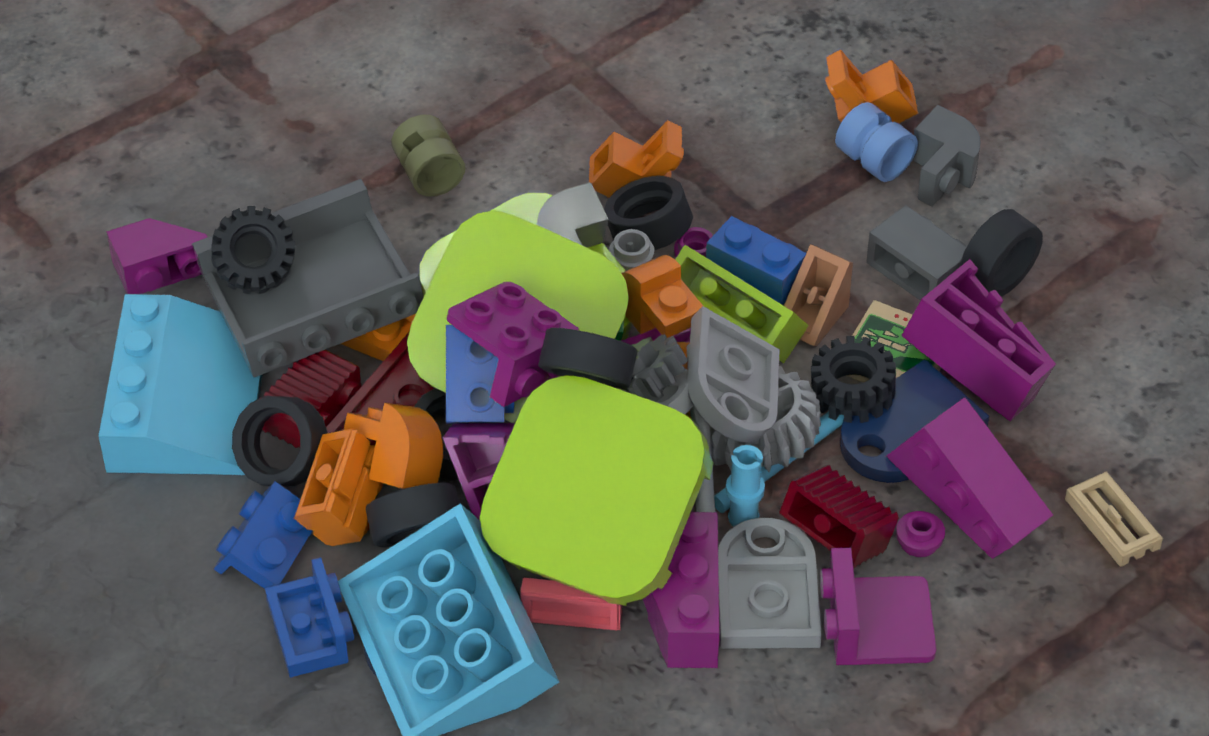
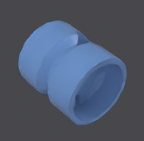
[835,102,918,182]

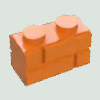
[294,429,383,546]

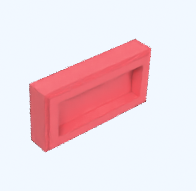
[521,578,622,631]

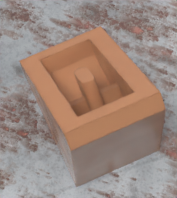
[784,244,853,346]

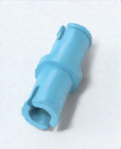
[726,445,765,527]

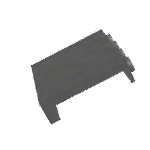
[192,179,424,378]

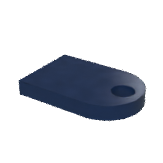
[840,360,990,483]

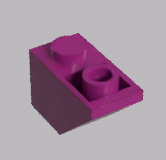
[106,218,208,294]

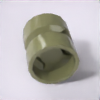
[391,114,466,196]

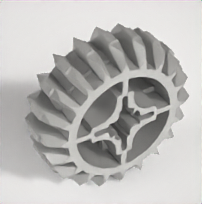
[710,366,821,472]

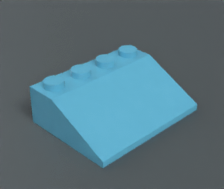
[98,294,262,475]
[338,503,559,736]

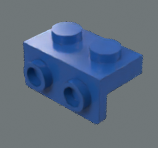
[213,481,313,589]
[265,558,354,677]

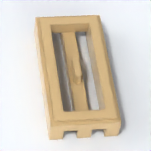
[1065,471,1163,567]

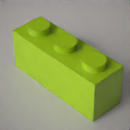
[675,245,809,364]

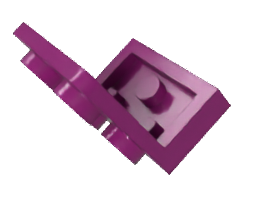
[446,282,579,407]
[820,548,936,665]

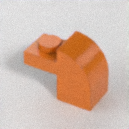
[825,50,918,123]
[589,120,684,198]
[621,255,703,338]
[344,403,443,489]

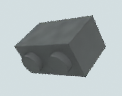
[866,205,967,301]

